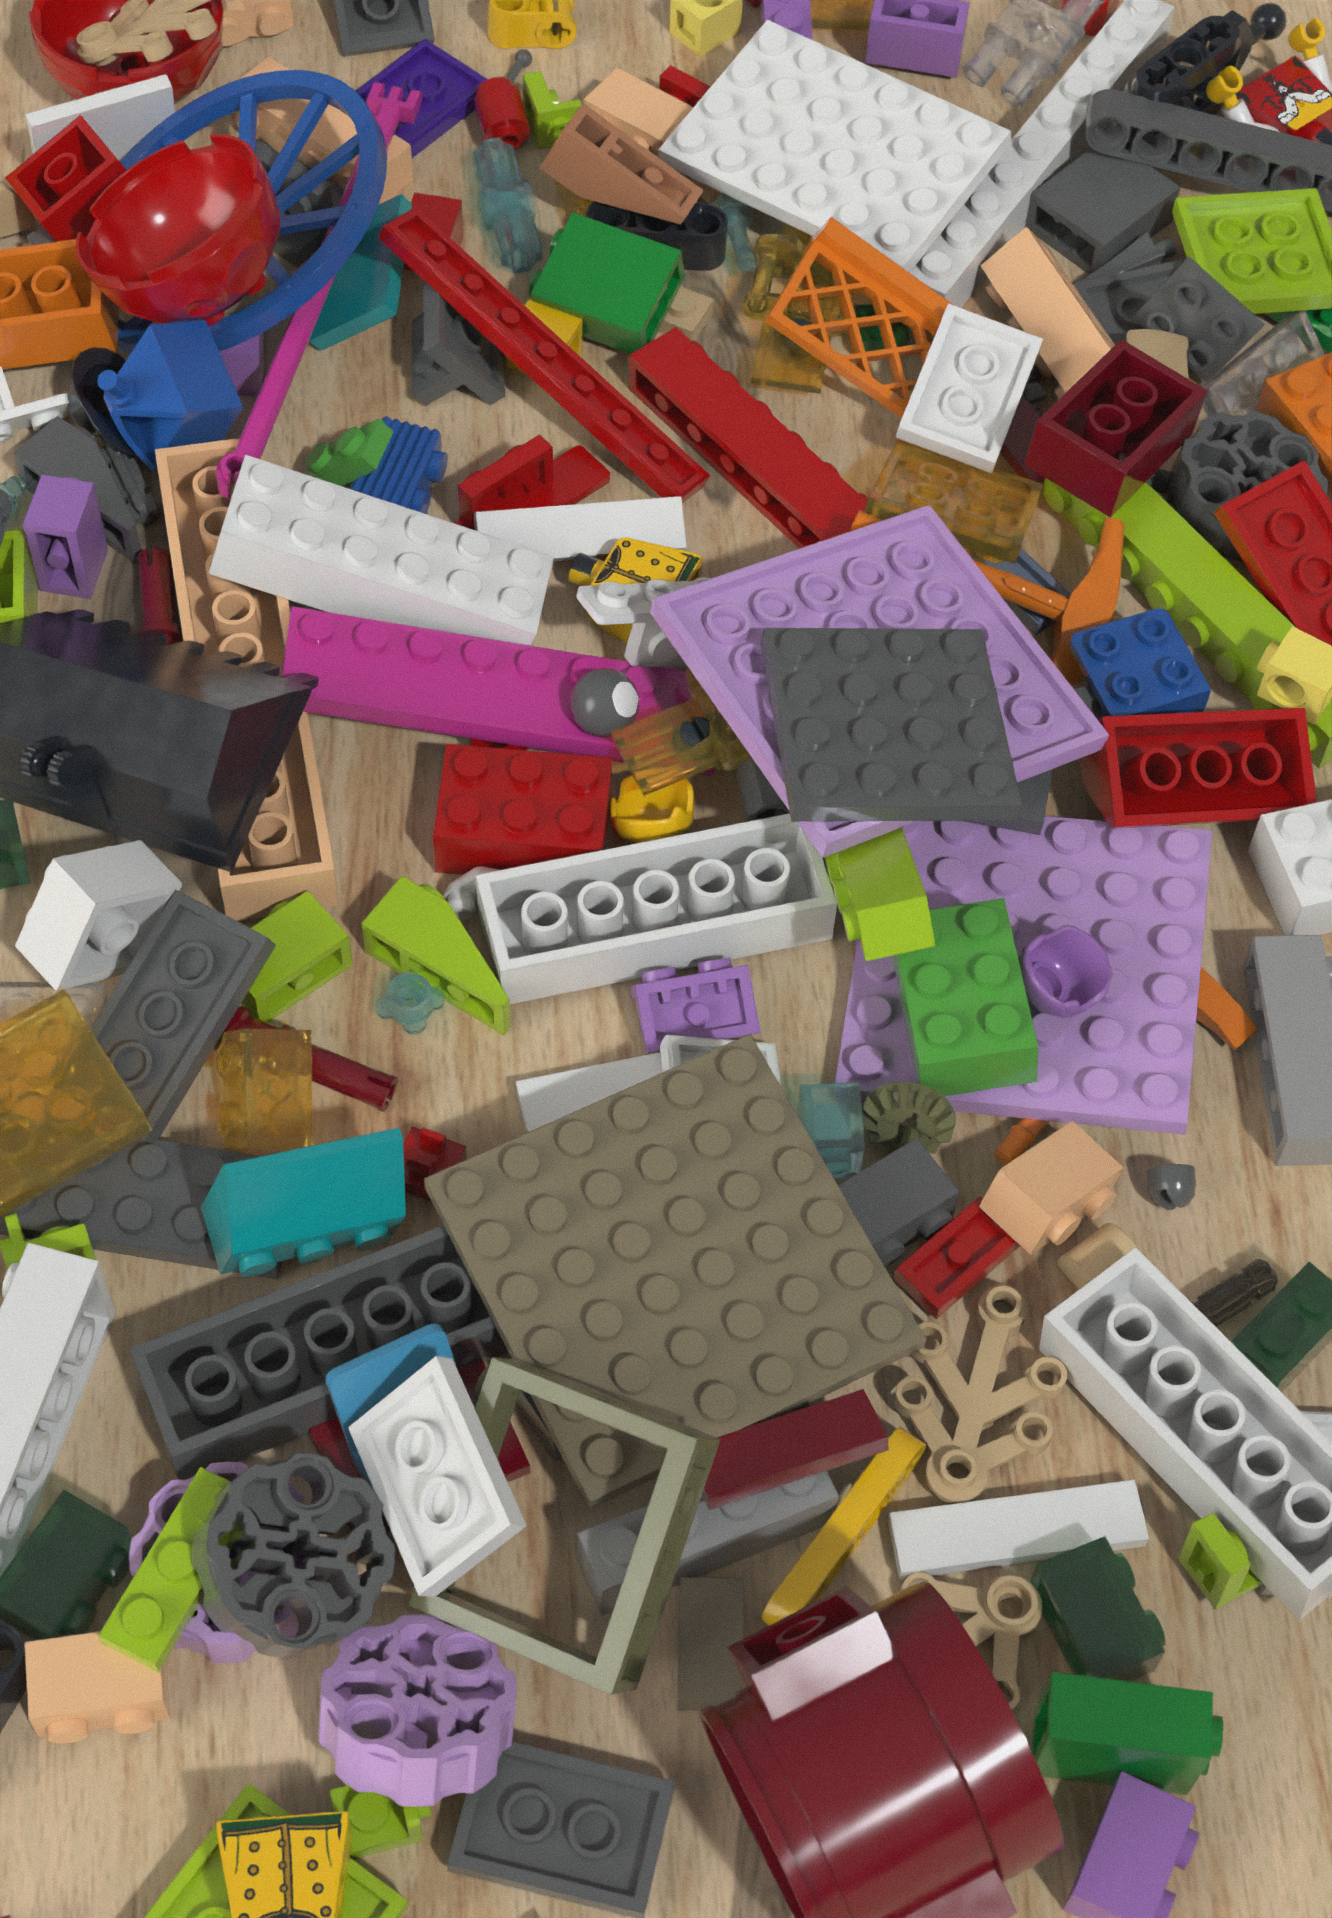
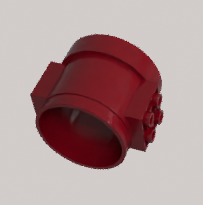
[699,1580,1064,1918]

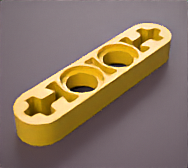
[761,1427,926,1625]

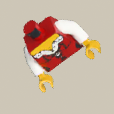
[1206,18,1332,146]

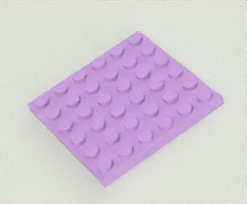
[650,505,1109,858]
[834,816,1212,1135]

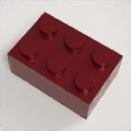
[1024,339,1208,518]

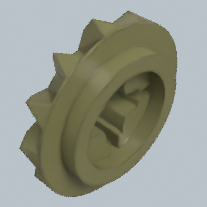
[860,1082,956,1154]

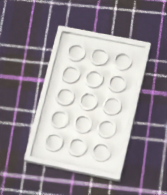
[658,20,1011,273]

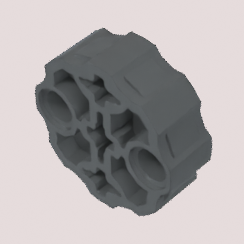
[1166,411,1328,561]
[191,1453,395,1657]

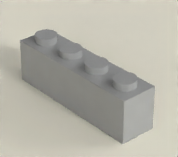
[1243,935,1332,1166]
[577,1471,839,1616]

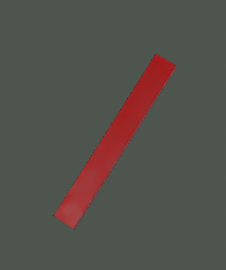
[378,206,711,503]

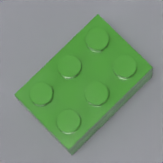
[892,898,1038,1096]

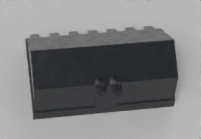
[0,609,319,873]

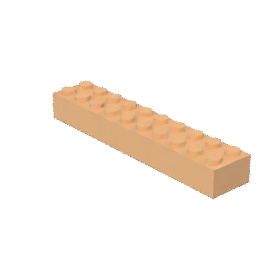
[155,438,339,921]

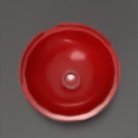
[29,0,223,104]
[75,134,280,327]

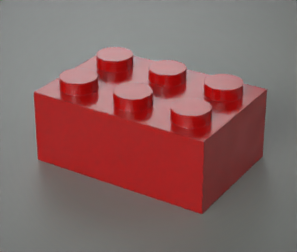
[433,744,612,875]

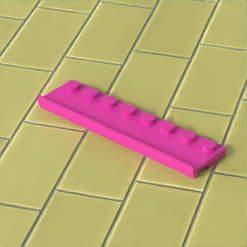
[282,606,718,776]

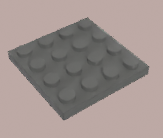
[760,628,1023,822]

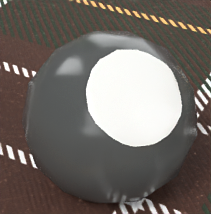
[570,668,639,738]

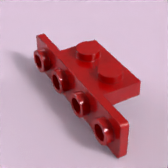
[454,434,610,530]

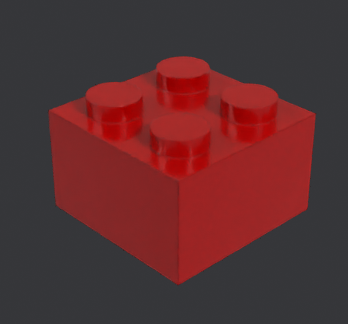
[5,114,126,242]

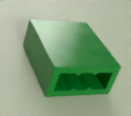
[529,212,685,354]
[1032,1672,1223,1795]

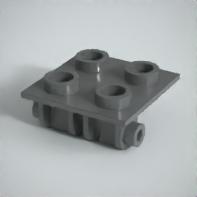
[1133,257,1265,383]

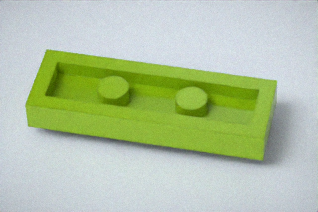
[98,1467,233,1673]

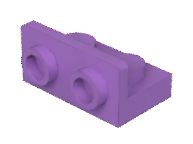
[630,957,761,1054]

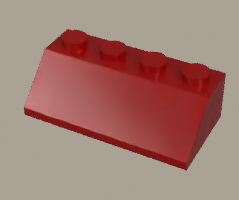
[1080,707,1317,829]

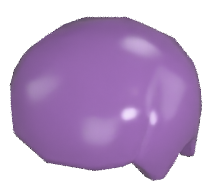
[1018,925,1113,1018]

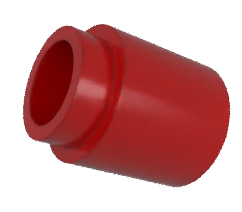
[474,77,530,152]

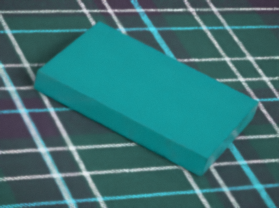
[309,194,412,351]

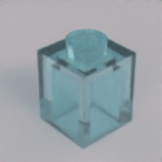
[797,1083,865,1179]

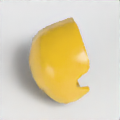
[610,771,694,844]

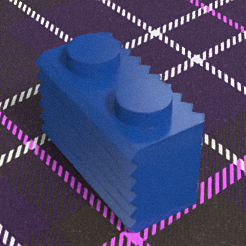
[349,416,448,514]

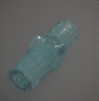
[473,138,542,273]

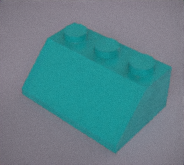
[201,1128,406,1277]

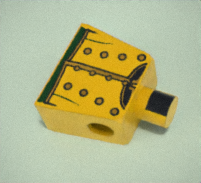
[569,537,702,643]
[216,1811,352,1918]

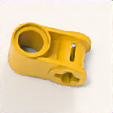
[487,0,577,49]

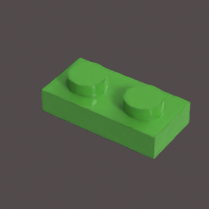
[304,418,394,486]

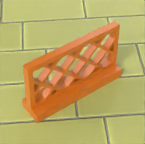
[764,217,955,419]

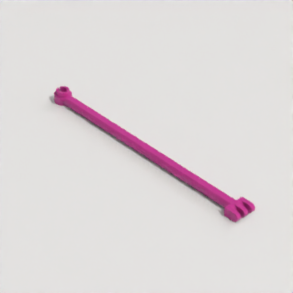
[216,82,422,499]

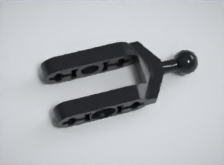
[1132,2,1287,135]

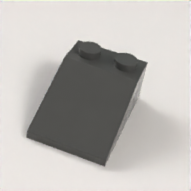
[333,0,435,57]

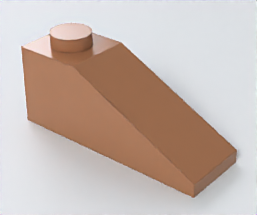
[540,103,704,224]

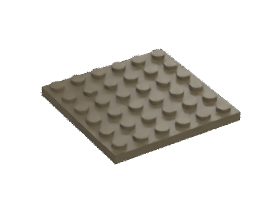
[424,1034,927,1509]

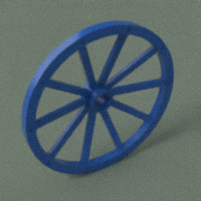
[118,70,387,353]

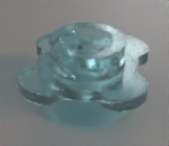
[376,972,444,1034]

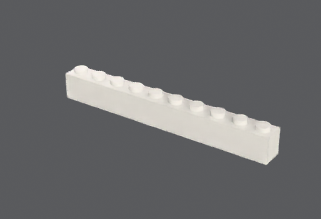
[910,0,1175,308]

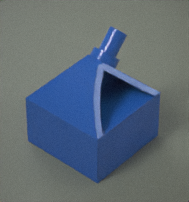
[98,320,243,471]

